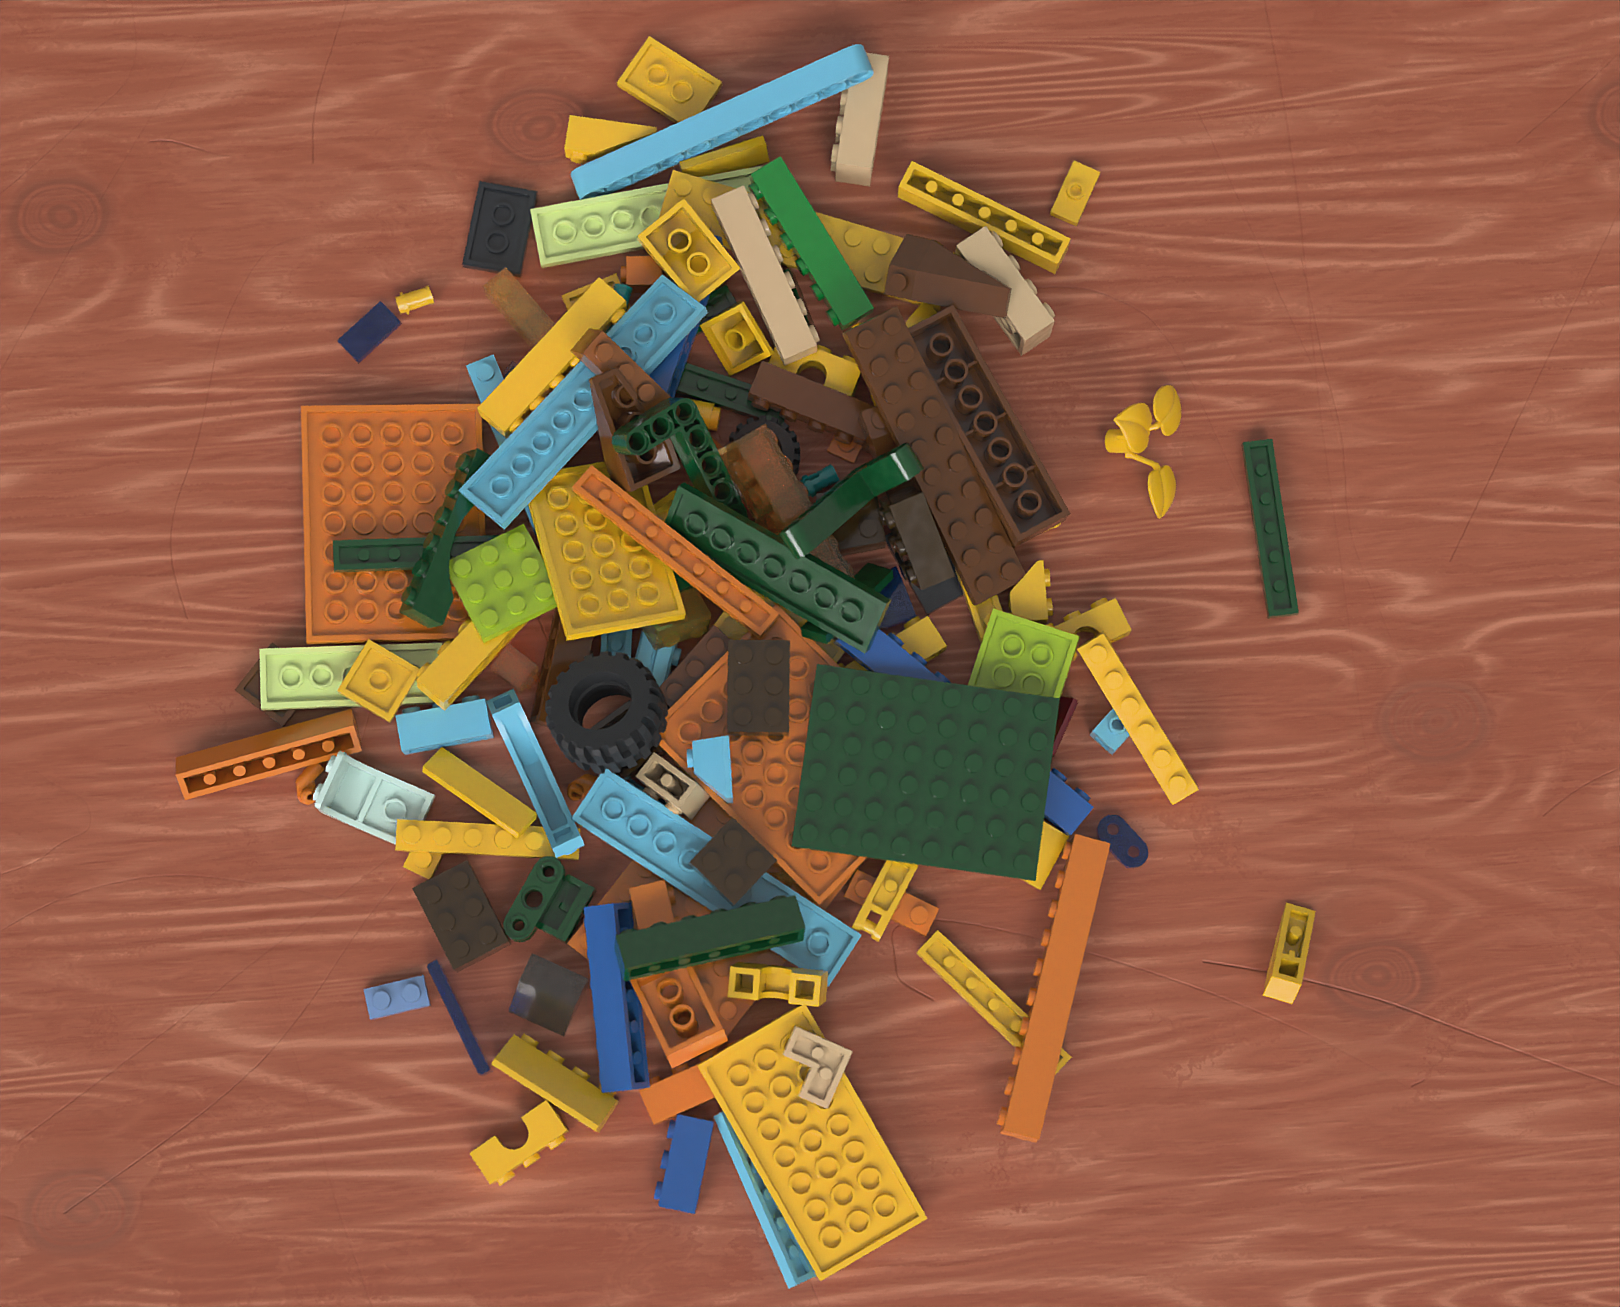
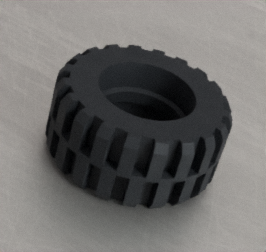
[545,651,668,774]

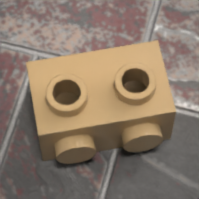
[636,752,710,820]

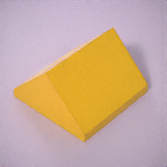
[699,302,774,376]

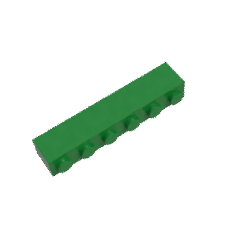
[748,156,874,331]

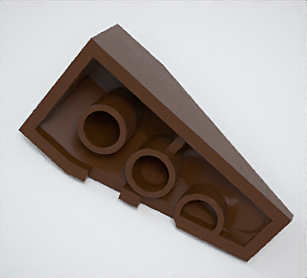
[884,234,1012,318]
[589,367,681,492]

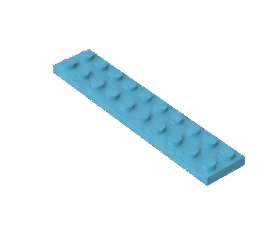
[459,274,708,529]
[571,769,861,987]

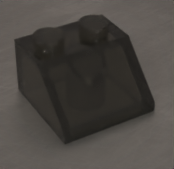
[509,953,590,1037]

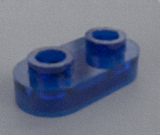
[1097,815,1148,869]

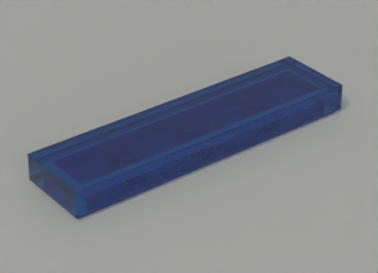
[427,960,493,1076]

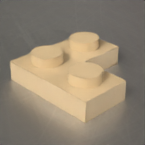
[783,1026,853,1109]

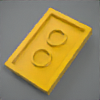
[617,36,722,123]

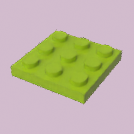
[449,524,557,643]
[968,608,1080,698]

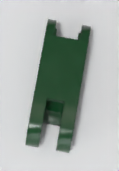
[503,856,566,943]

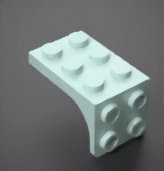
[313,751,435,845]

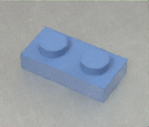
[363,975,431,1020]

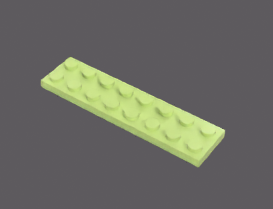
[530,166,761,268]

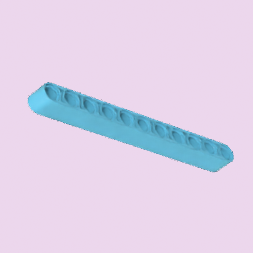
[570,44,874,200]

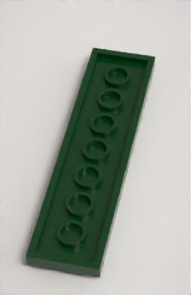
[665,482,891,653]

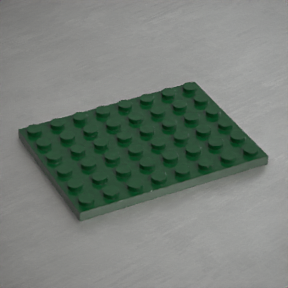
[791,664,1060,881]

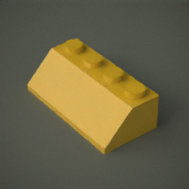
[491,1033,619,1133]

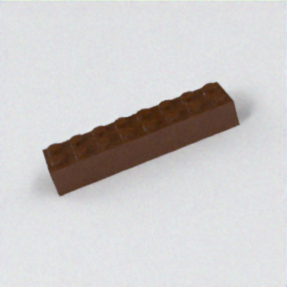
[908,305,1071,548]

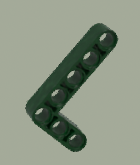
[612,398,748,518]
[779,442,924,559]

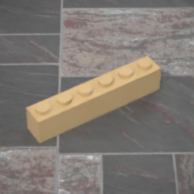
[711,185,820,366]

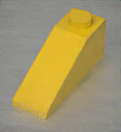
[564,115,658,164]
[1263,903,1316,1004]

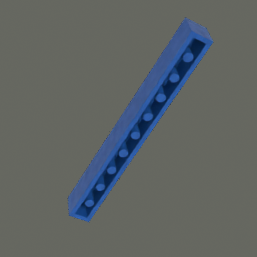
[834,629,1094,835]

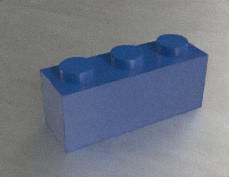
[654,1114,714,1214]

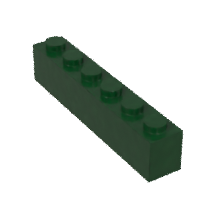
[614,895,806,981]

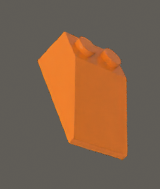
[630,966,728,1068]

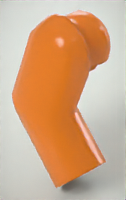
[295,763,325,805]
[567,774,598,801]

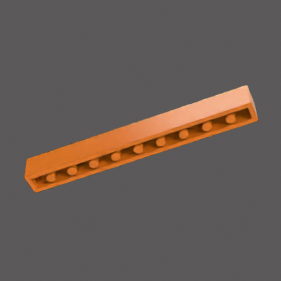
[997,834,1111,1143]

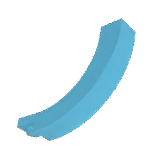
[486,689,585,858]

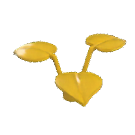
[1105,385,1181,519]

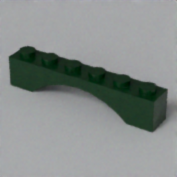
[399,448,491,628]

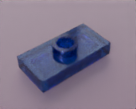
[337,301,402,364]

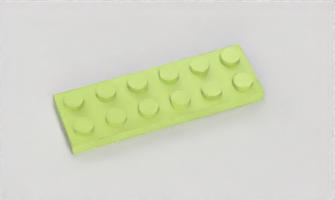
[259,643,442,710]

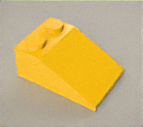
[637,198,741,302]

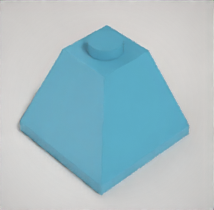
[687,736,733,803]

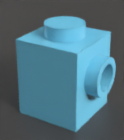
[1090,709,1130,755]

